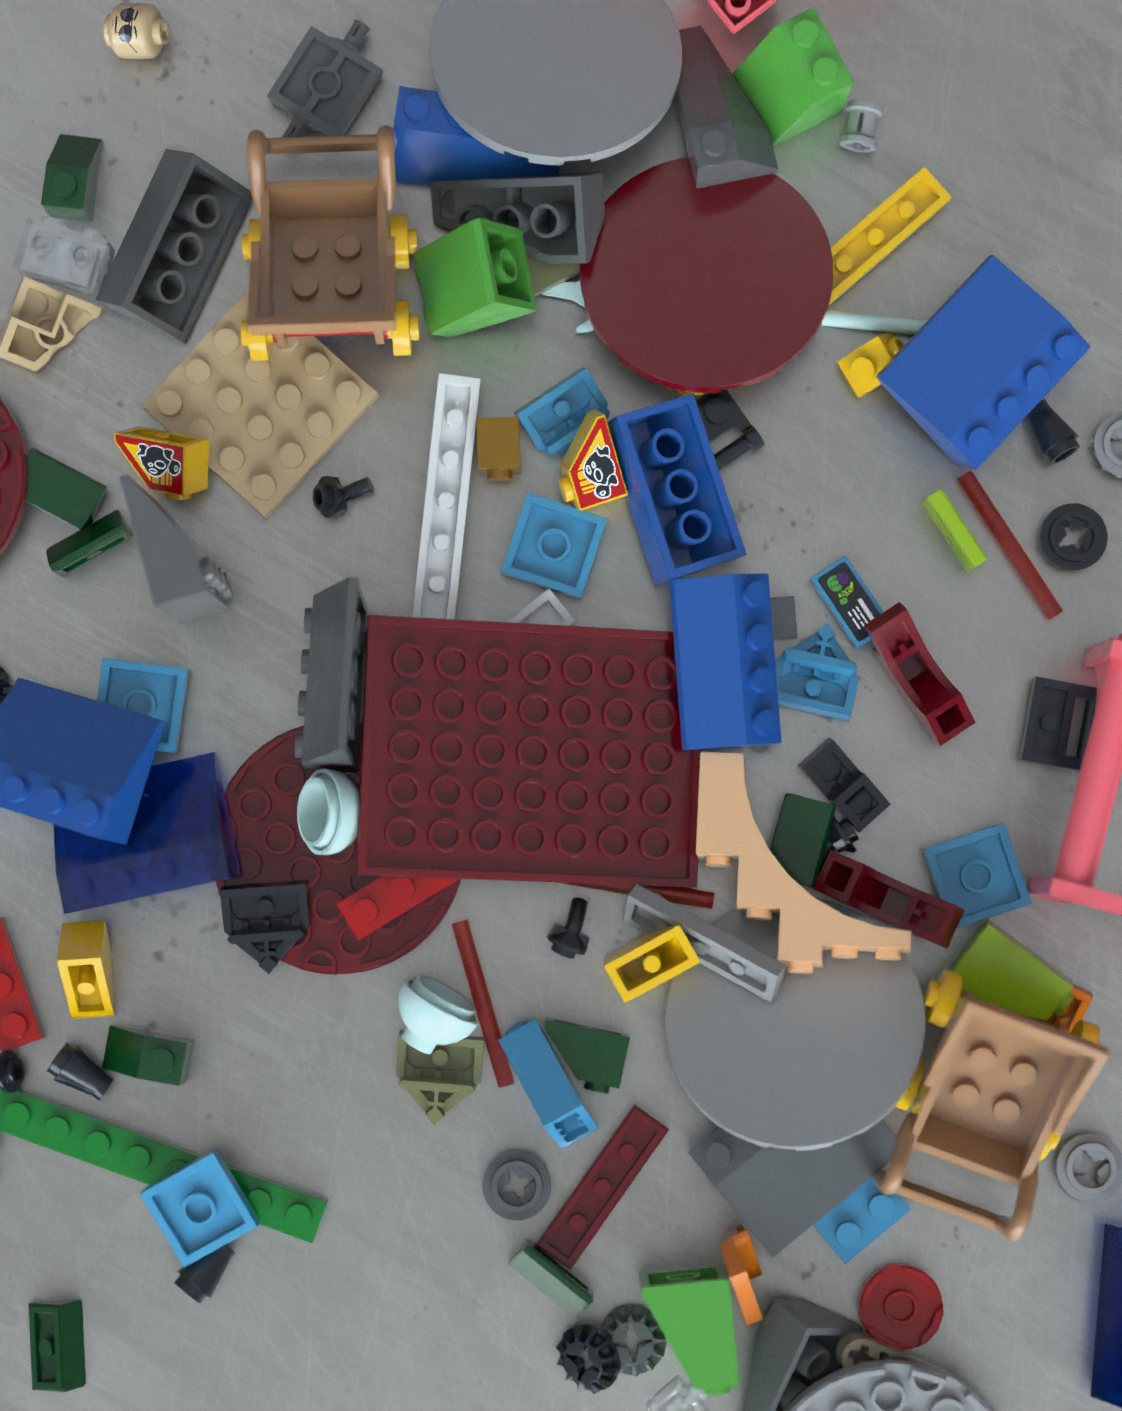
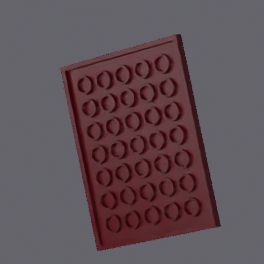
[356,615,702,888]

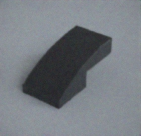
[798,738,891,832]

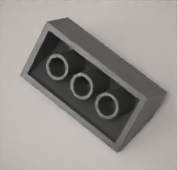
[95,149,253,343]

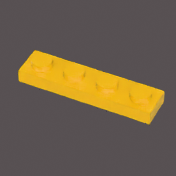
[828,166,952,307]

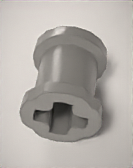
[840,100,884,153]

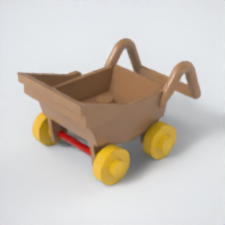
[241,125,420,361]
[872,969,1110,1241]

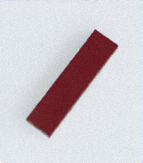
[535,1104,669,1270]

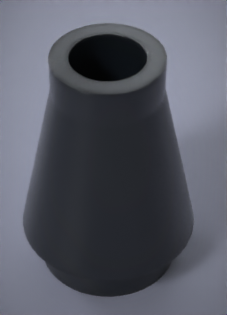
[1026,399,1080,465]
[47,1042,114,1100]
[174,1244,236,1304]

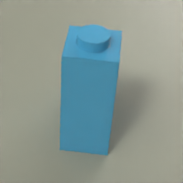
[498,1019,599,1149]

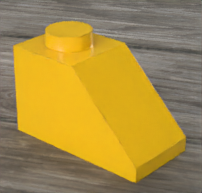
[57,920,115,1019]
[604,923,700,1003]

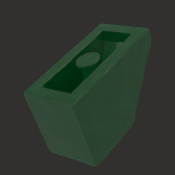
[41,134,103,222]
[544,1017,630,1094]
[102,1025,195,1086]

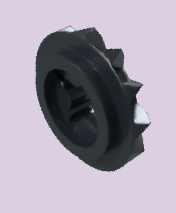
[1039,503,1108,571]
[556,1324,620,1394]

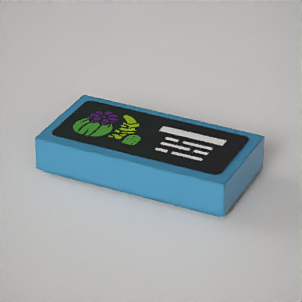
[810,556,883,649]

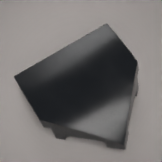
[220,880,310,974]

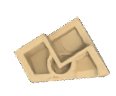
[0,276,102,372]

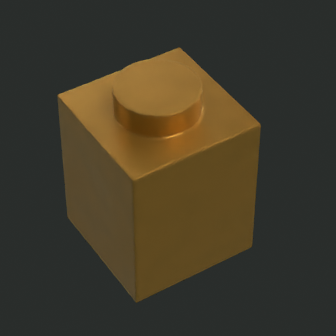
[476,417,521,482]

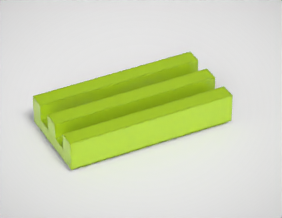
[922,489,987,572]

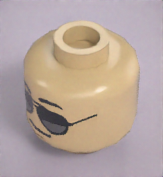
[104,3,170,59]

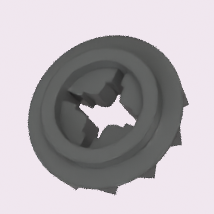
[483,1151,551,1221]
[600,1305,667,1377]

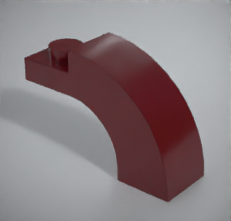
[864,602,976,746]
[813,850,965,949]

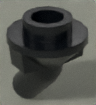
[313,476,374,518]
[818,816,859,874]
[546,897,589,959]
[0,1050,25,1093]

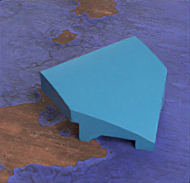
[514,367,610,456]
[775,624,859,721]

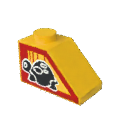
[558,409,628,511]
[114,426,209,500]

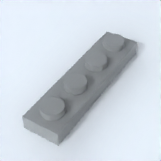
[623,884,786,1002]

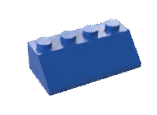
[393,86,560,188]
[607,393,747,586]
[669,574,782,750]

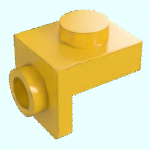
[837,333,905,398]

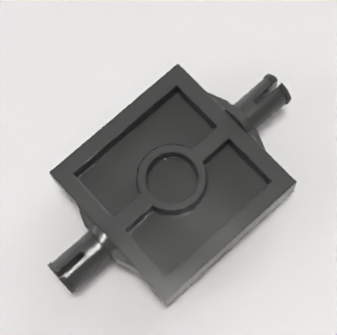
[267,19,383,137]

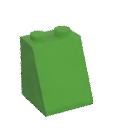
[732,7,854,147]
[415,217,537,338]
[638,1265,740,1395]

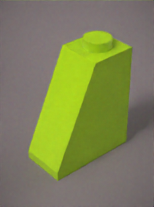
[949,919,1074,1021]

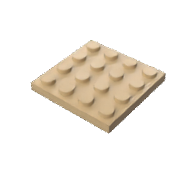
[141,288,379,519]

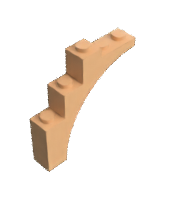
[696,752,911,974]

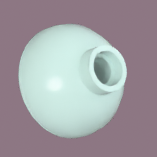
[297,769,360,855]
[398,975,479,1054]

